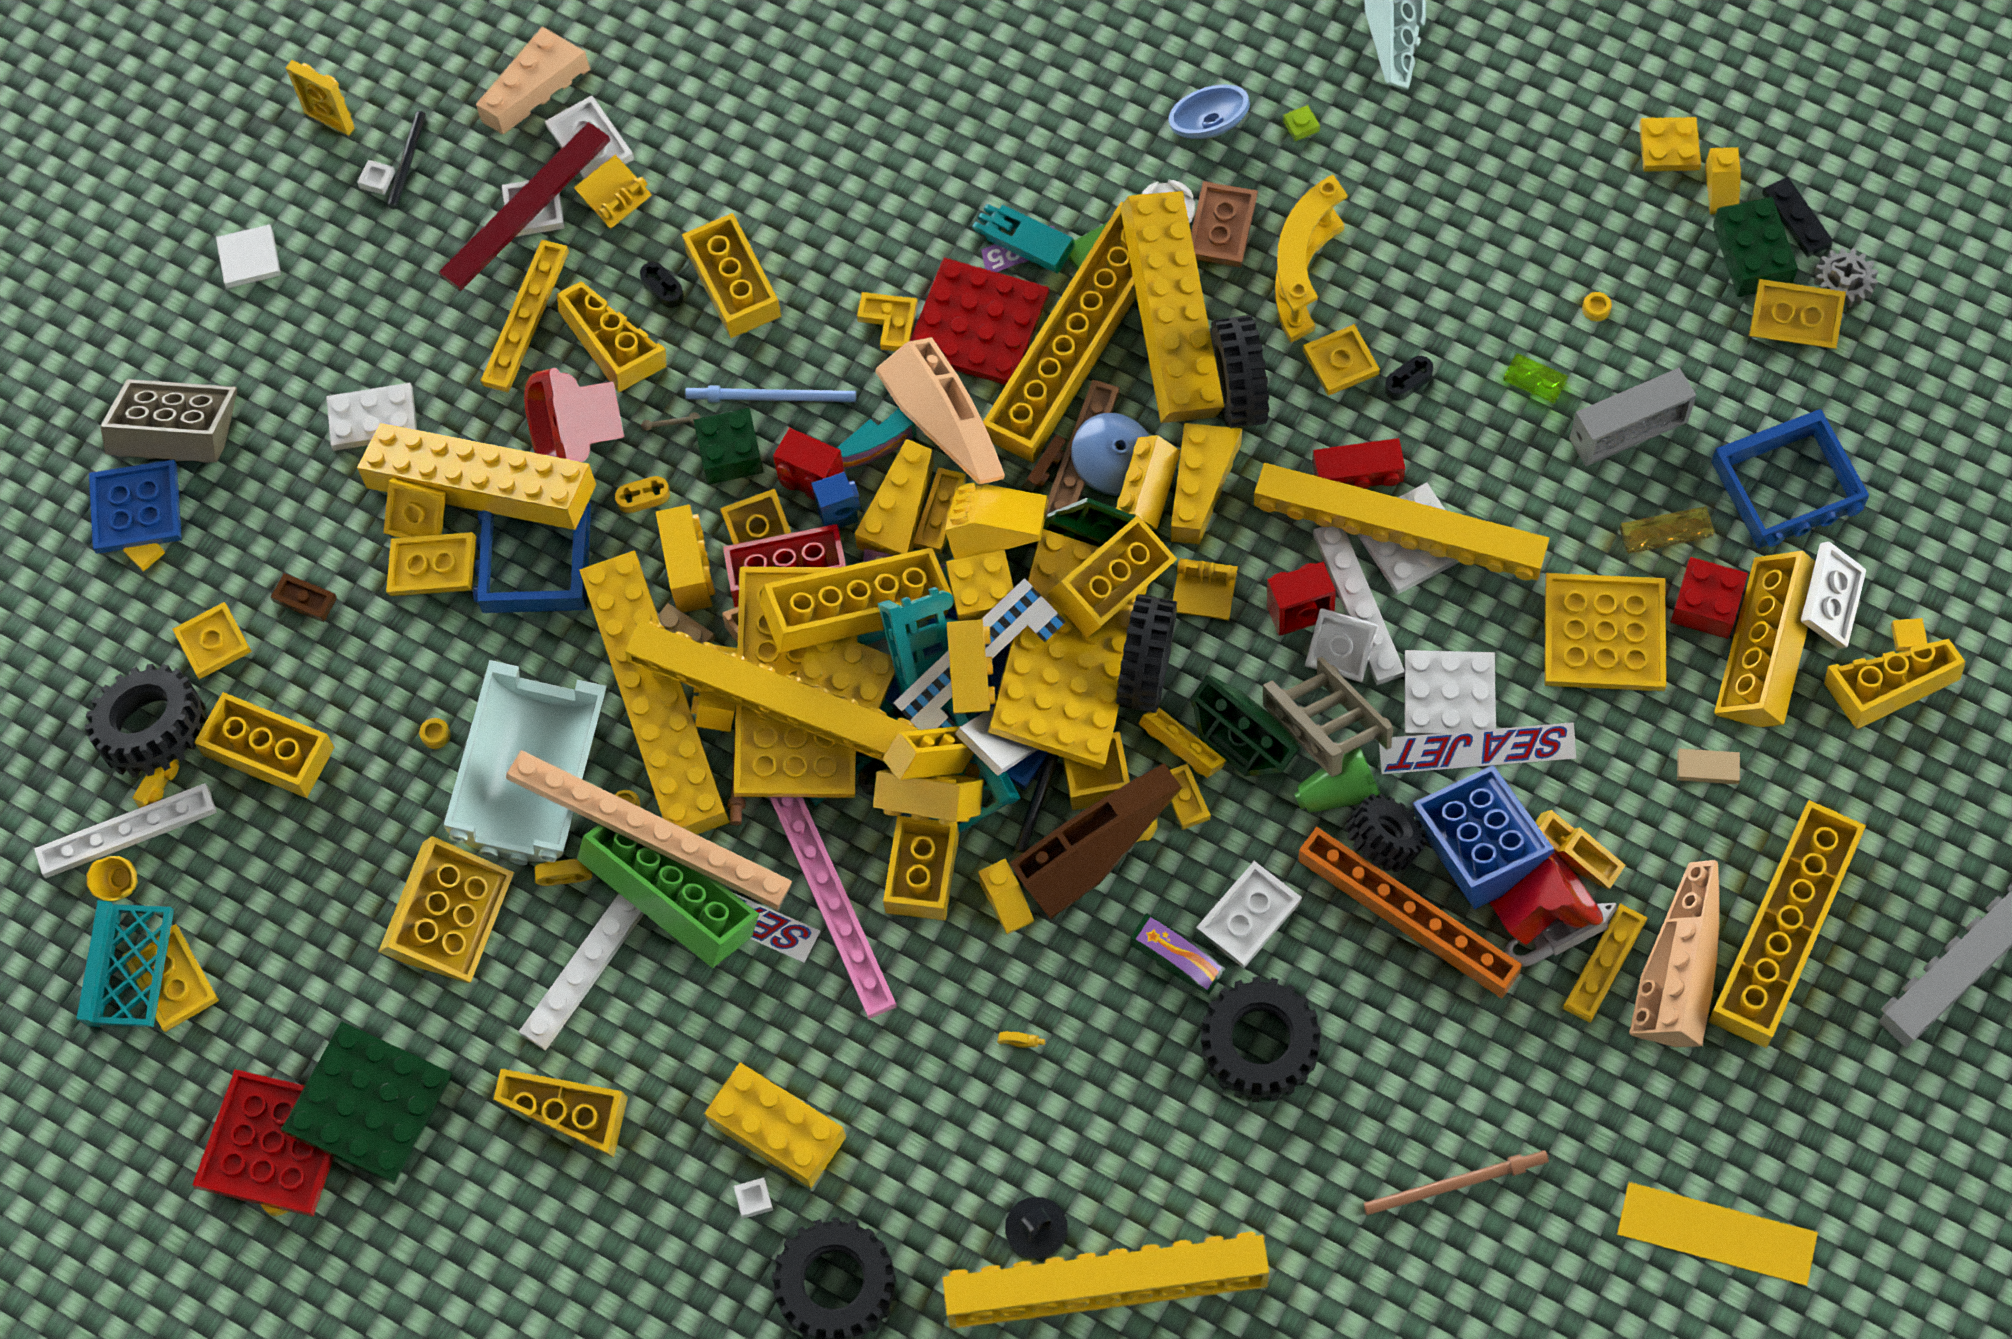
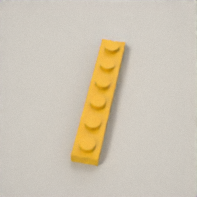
[481,239,569,393]

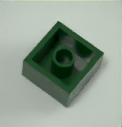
[693,408,764,485]

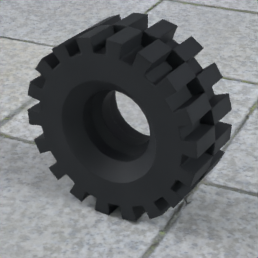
[1345,794,1427,872]

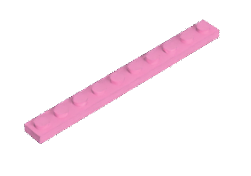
[769,797,897,1019]

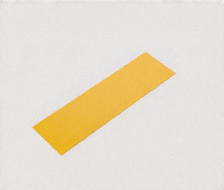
[1617,1182,1818,1286]

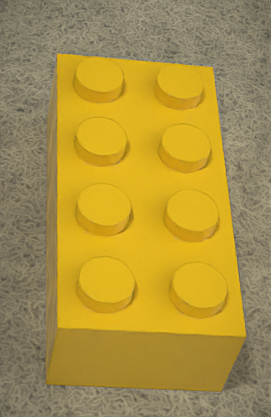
[682,213,782,339]
[1048,515,1177,638]
[194,692,335,798]
[704,1062,846,1189]

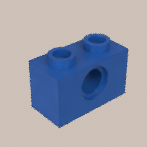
[811,472,861,529]

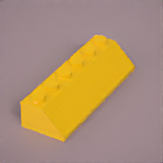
[1714,551,1816,727]

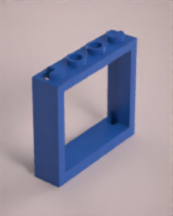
[1711,409,1869,549]
[473,501,591,613]

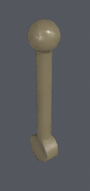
[641,412,700,431]

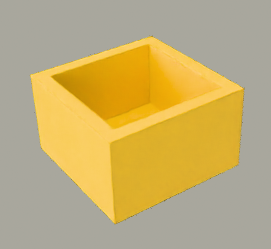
[946,549,1014,621]
[1062,731,1130,810]

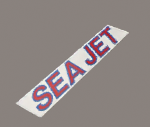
[1379,722,1576,774]
[732,892,820,963]

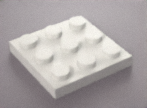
[1357,483,1459,595]
[1404,650,1496,736]

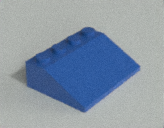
[1413,765,1554,910]

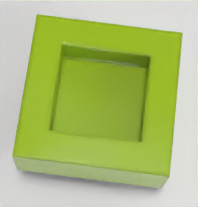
[1283,105,1320,142]

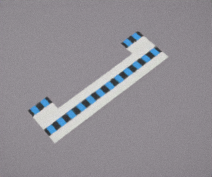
[894,578,1066,730]

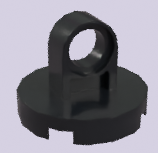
[1005,1197,1068,1261]

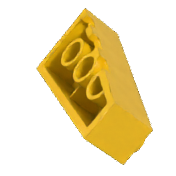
[854,439,934,556]
[1824,639,1966,730]
[494,1069,628,1158]

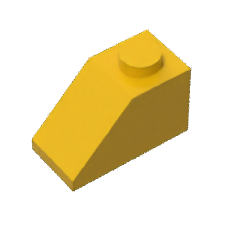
[1705,147,1741,214]
[978,858,1034,935]

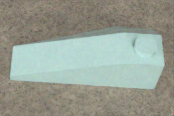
[1365,0,1426,90]

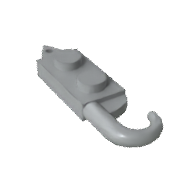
[1505,903,1617,967]

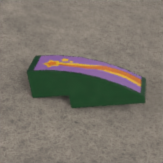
[1130,913,1225,995]

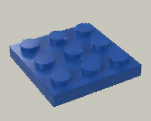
[89,460,182,554]

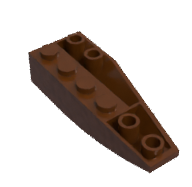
[1009,763,1182,919]

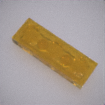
[1620,506,1715,554]

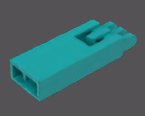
[972,204,1076,274]

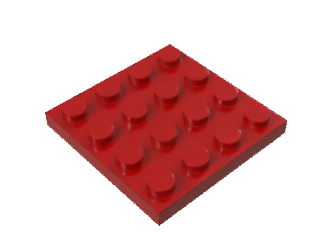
[910,257,1050,385]
[192,1069,334,1217]

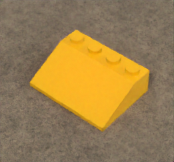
[945,483,1049,560]
[378,836,514,983]

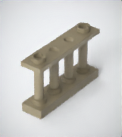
[1263,656,1393,777]

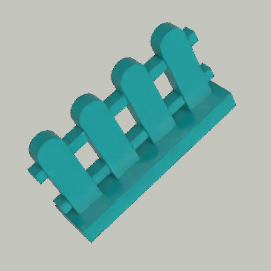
[878,587,956,695]

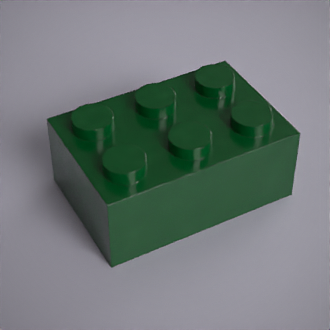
[1713,197,1798,297]

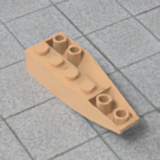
[875,337,1005,485]
[1629,860,1719,1047]

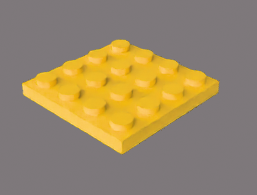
[1544,573,1666,691]

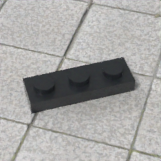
[1762,177,1833,258]

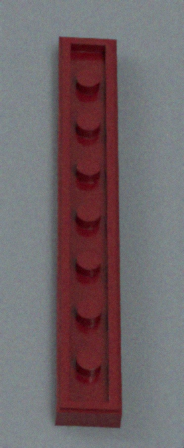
[439,122,610,292]

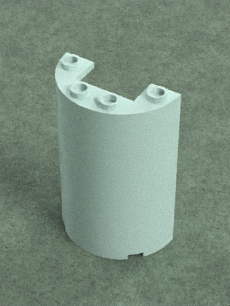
[444,660,606,865]

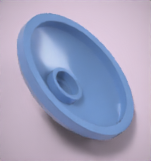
[1168,85,1250,139]
[1071,413,1149,496]

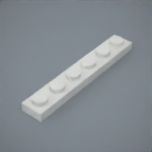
[1313,526,1405,685]
[34,783,217,878]
[519,894,644,1051]

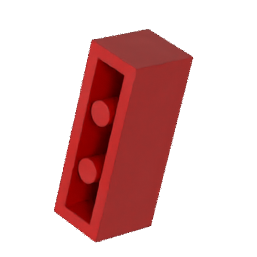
[1312,438,1405,489]

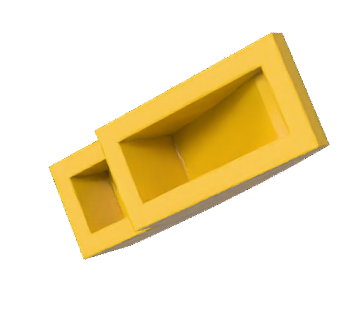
[1535,810,1626,890]

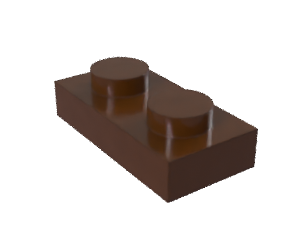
[1021,434,1066,493]
[270,573,337,623]

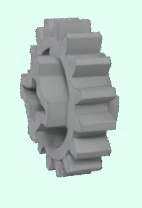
[1814,247,1878,308]

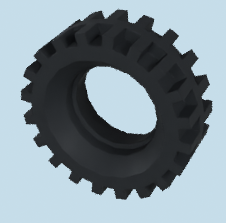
[1210,315,1270,429]
[1116,594,1177,713]
[85,664,208,777]
[1201,977,1321,1102]
[772,1217,896,1339]

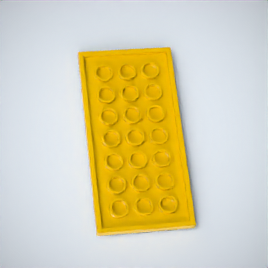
[988,529,1148,770]
[734,567,858,798]

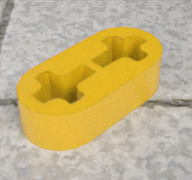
[615,476,670,513]
[535,859,593,886]

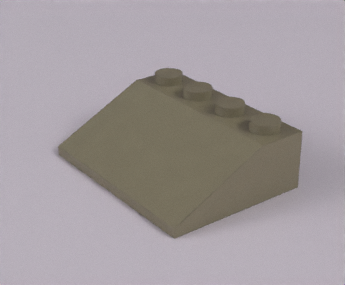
[100,379,237,463]

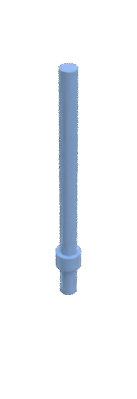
[685,385,856,403]

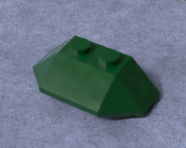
[1043,498,1136,548]
[1190,674,1300,776]

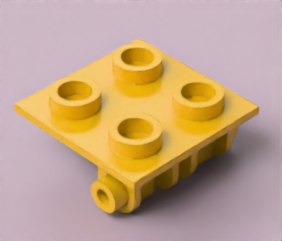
[574,154,652,229]
[1173,558,1238,620]

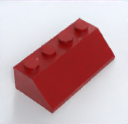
[723,524,846,608]

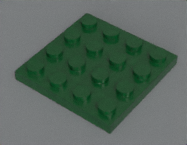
[281,1021,453,1185]

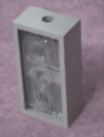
[1569,367,1697,466]

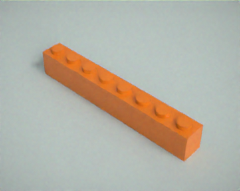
[1298,827,1522,999]

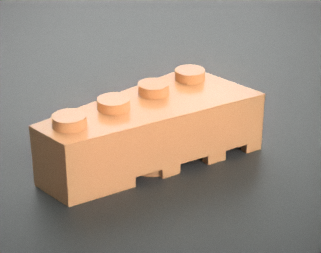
[476,27,590,135]

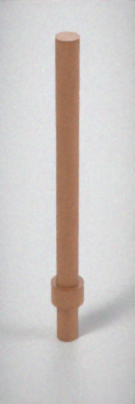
[1363,1150,1549,1215]

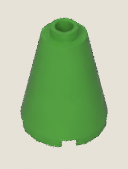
[1294,747,1380,813]

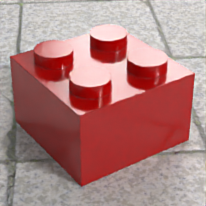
[773,427,845,501]
[1670,557,1748,639]
[1267,561,1336,636]

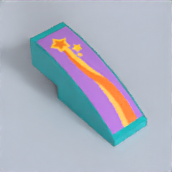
[837,408,917,470]

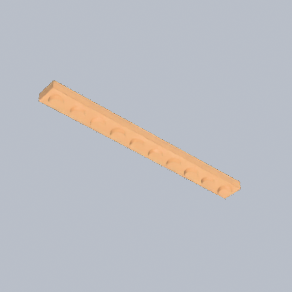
[506,750,792,911]

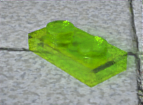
[1503,353,1569,404]

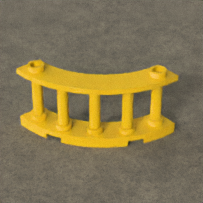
[1275,174,1348,343]

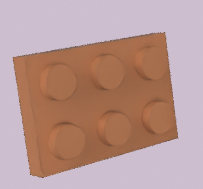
[1191,181,1258,268]

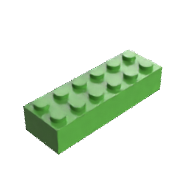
[577,824,759,968]

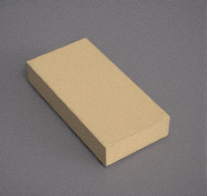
[1677,748,1740,784]

